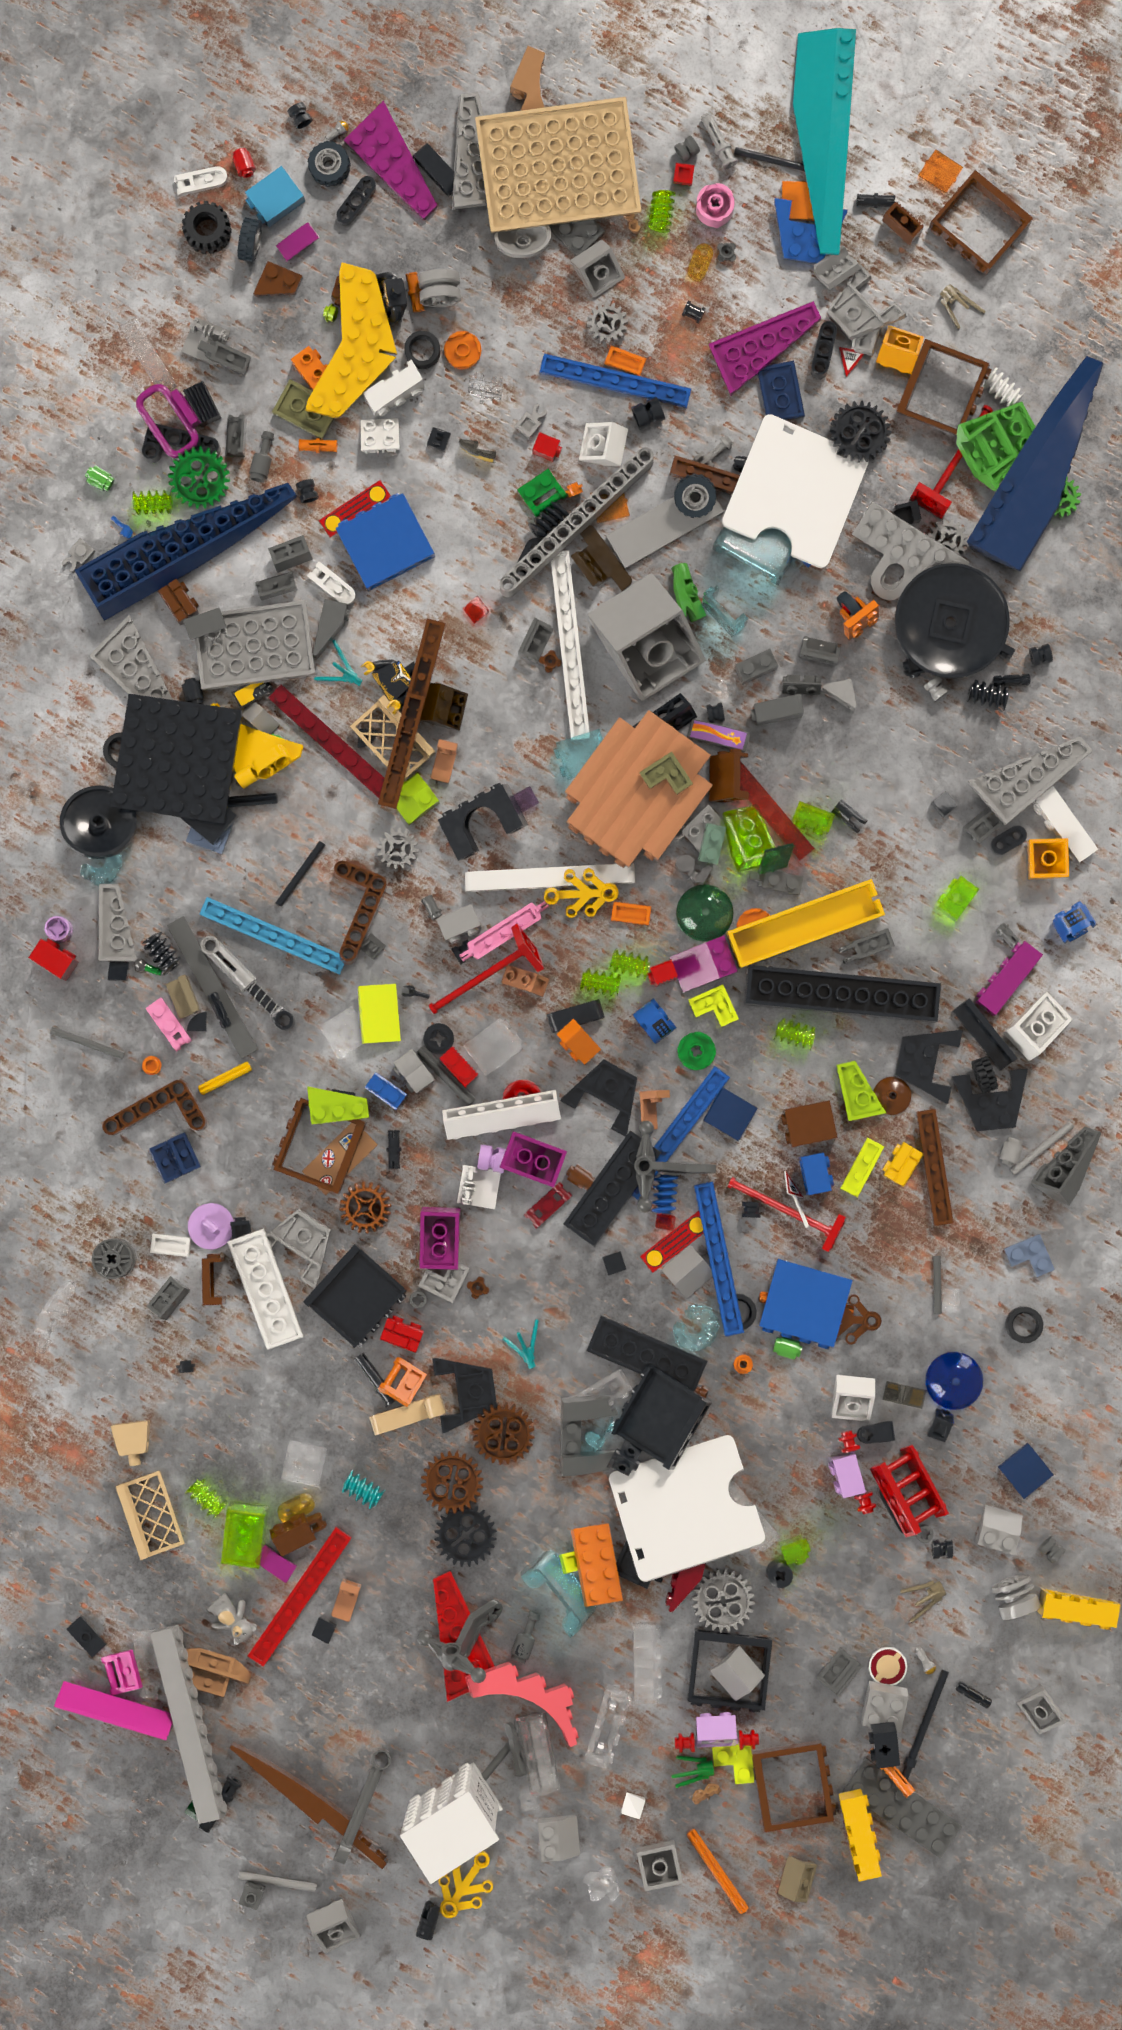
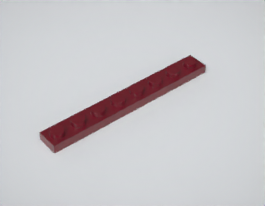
[268,684,384,798]

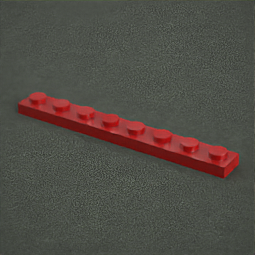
[248,1526,352,1667]

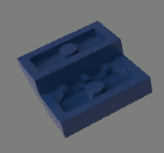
[703,1087,758,1141]
[148,1132,201,1184]
[998,1442,1054,1499]

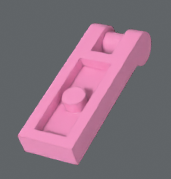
[145,997,192,1052]

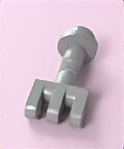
[693,435,734,467]

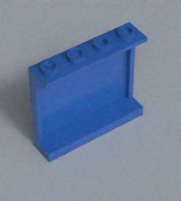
[336,493,435,592]
[759,1259,853,1350]

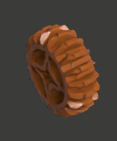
[339,1182,392,1234]

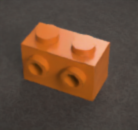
[291,346,328,391]
[556,1019,601,1065]

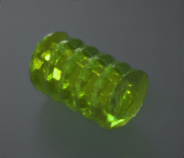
[648,190,676,233]
[132,490,173,515]
[609,948,651,980]
[580,968,621,997]
[773,1018,816,1051]
[185,1478,228,1520]

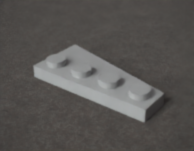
[98,884,137,961]

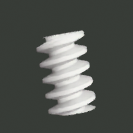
[983,367,1025,407]

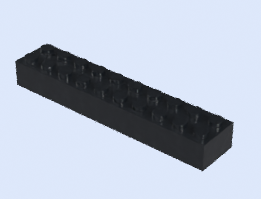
[744,965,941,1023]

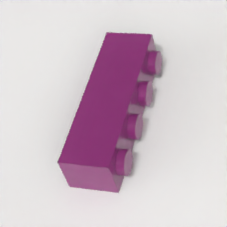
[976,941,1043,1016]

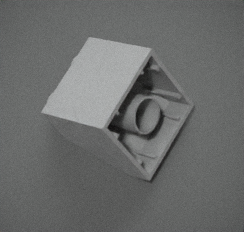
[587,573,706,701]

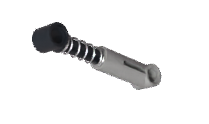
[200,936,295,1031]

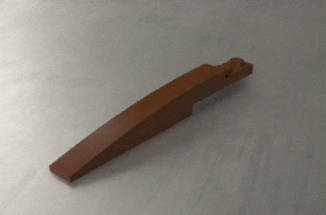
[378,618,446,809]
[229,1742,388,1869]

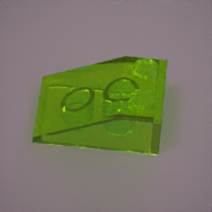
[722,804,779,872]
[221,1501,269,1569]

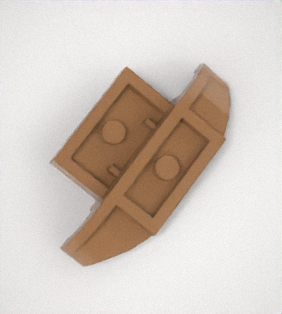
[187,1648,251,1698]

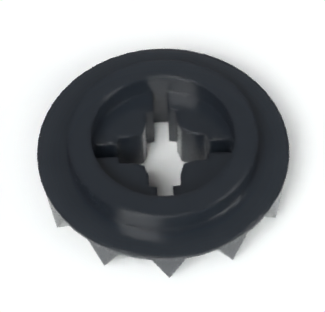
[423,1023,454,1054]

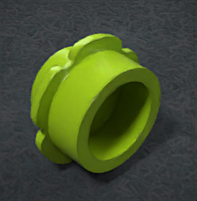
[323,304,339,322]

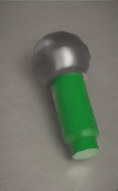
[133,958,162,976]

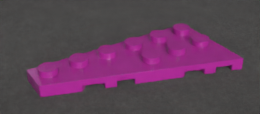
[344,100,437,220]
[709,301,821,396]

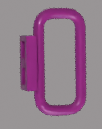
[136,384,201,458]

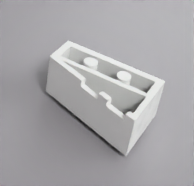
[363,360,425,417]

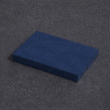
[758,360,805,421]

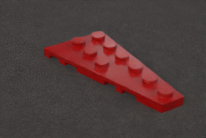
[433,1570,495,1702]

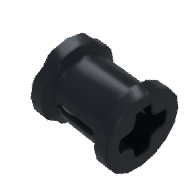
[682,300,706,324]

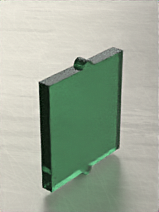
[758,843,794,875]

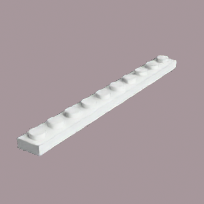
[551,550,590,741]

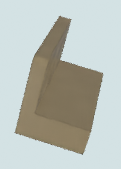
[166,974,201,1019]
[778,1856,817,1903]

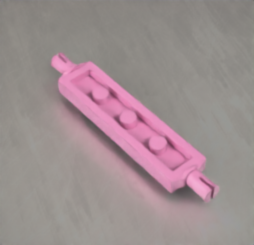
[459,901,549,962]

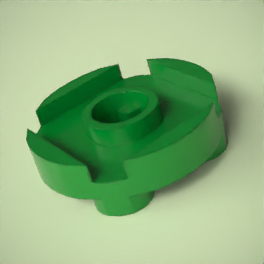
[677,1032,716,1070]

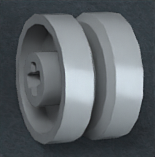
[418,269,461,307]

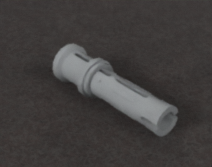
[701,112,738,170]

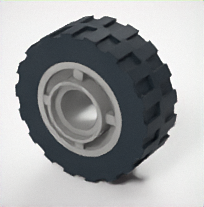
[307,141,351,187]
[237,217,262,262]
[674,474,716,518]

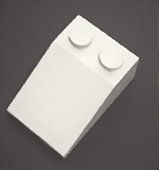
[1003,991,1072,1061]

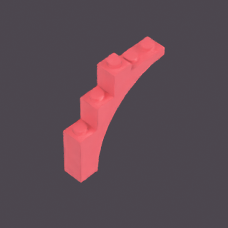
[465,1662,579,1747]

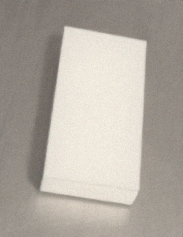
[150,1234,191,1257]

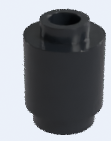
[181,678,204,704]

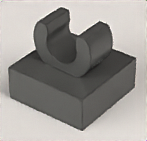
[361,933,386,960]

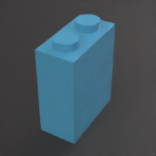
[245,166,305,227]

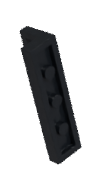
[632,693,698,731]
[952,998,1018,1071]

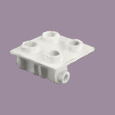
[361,418,400,454]
[457,1165,501,1209]

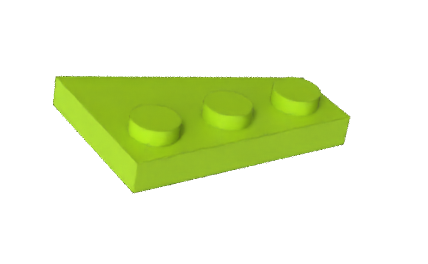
[836,1061,886,1121]
[307,1086,369,1125]

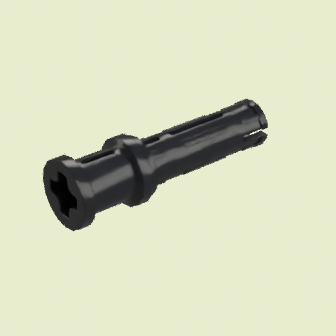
[354,1352,396,1408]
[199,1775,243,1833]

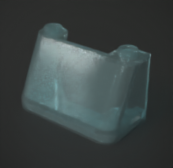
[712,527,795,586]
[521,1551,596,1638]

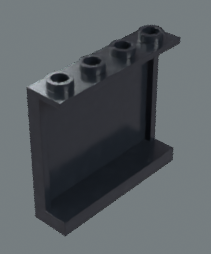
[303,1244,407,1348]
[611,1366,712,1470]

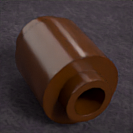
[566,1164,595,1190]

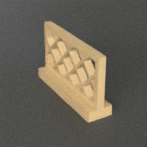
[350,695,436,780]
[115,1470,185,1560]

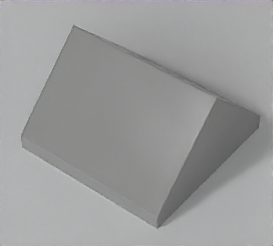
[662,1245,713,1299]
[710,1645,765,1701]
[1017,1685,1067,1734]

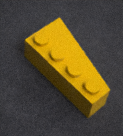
[1037,1588,1120,1630]
[838,1789,882,1882]

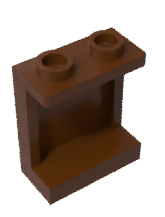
[709,749,749,803]
[781,1100,838,1147]
[202,1254,226,1305]

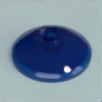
[925,1352,983,1410]

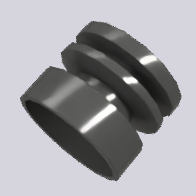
[92,1238,137,1279]

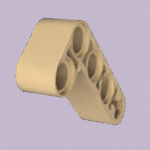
[369,1393,446,1435]

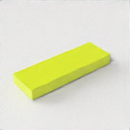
[840,1138,884,1198]

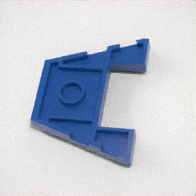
[774,198,848,264]

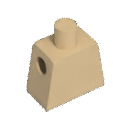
[111,1420,150,1466]

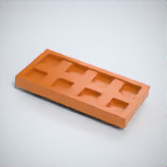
[571,1523,623,1607]

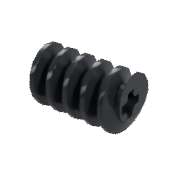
[528,501,569,541]
[967,679,1009,711]
[142,932,180,975]
[766,1559,793,1588]

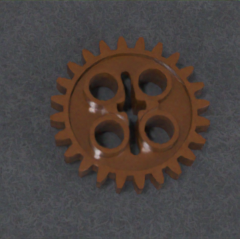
[472,1402,535,1465]
[421,1451,484,1515]

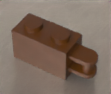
[269,1512,327,1557]

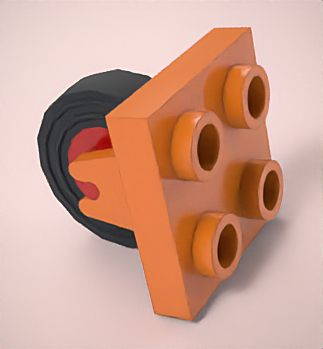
[837,591,879,640]

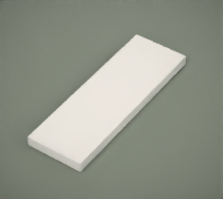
[227,1228,304,1350]

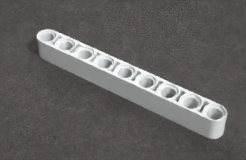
[465,863,636,892]

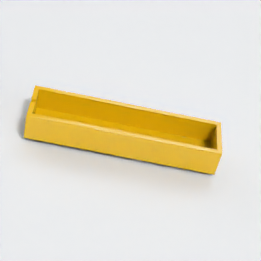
[726,879,885,969]

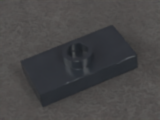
[66,1615,107,1657]

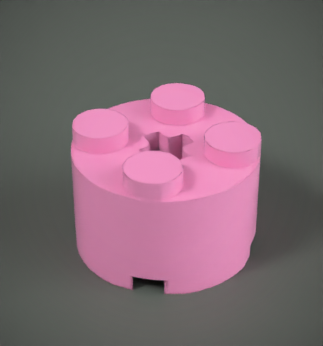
[696,183,735,228]

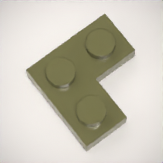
[639,751,693,795]

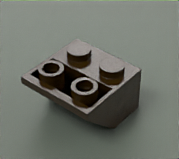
[421,683,468,731]

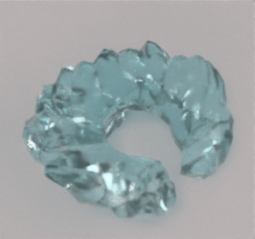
[80,853,122,886]
[673,1304,720,1352]

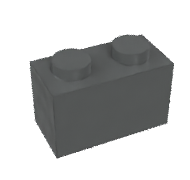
[735,649,778,685]

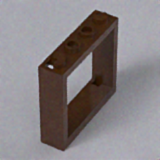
[929,170,1033,274]
[897,339,992,436]
[272,1098,367,1194]
[752,1740,837,1832]

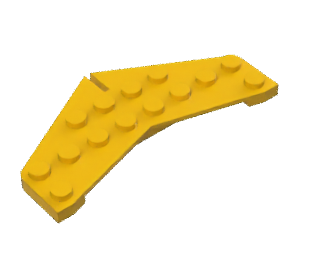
[305,262,397,418]

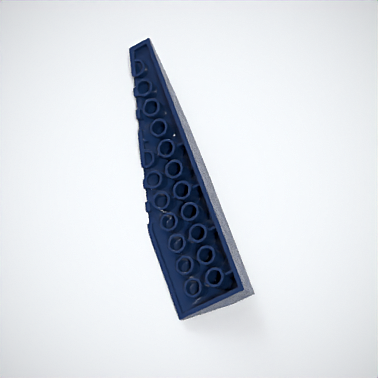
[967,356,1103,571]
[75,483,297,621]

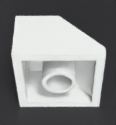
[579,422,628,466]
[832,1375,875,1422]

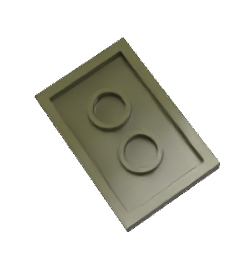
[272,379,334,440]

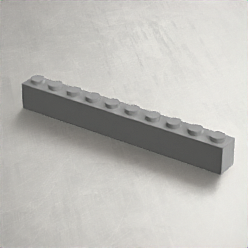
[150,1625,227,1824]

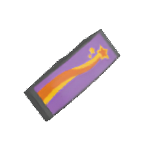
[687,719,751,753]

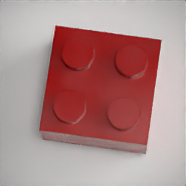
[28,938,79,981]

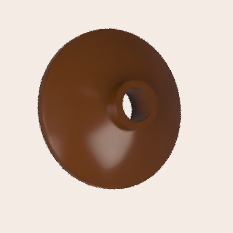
[873,1077,911,1115]

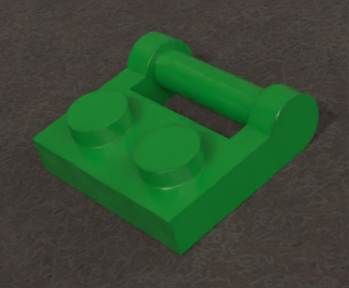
[517,468,568,517]

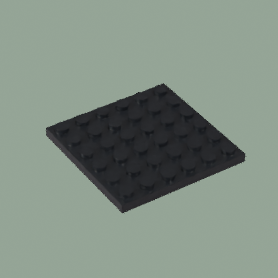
[111,694,243,824]

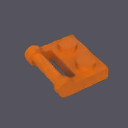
[378,1357,427,1407]

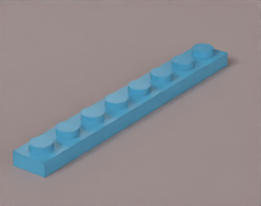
[199,897,348,975]

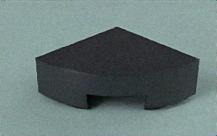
[358,729,378,748]
[187,1012,207,1031]

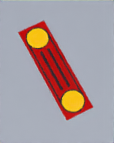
[319,480,391,537]
[640,1211,704,1273]

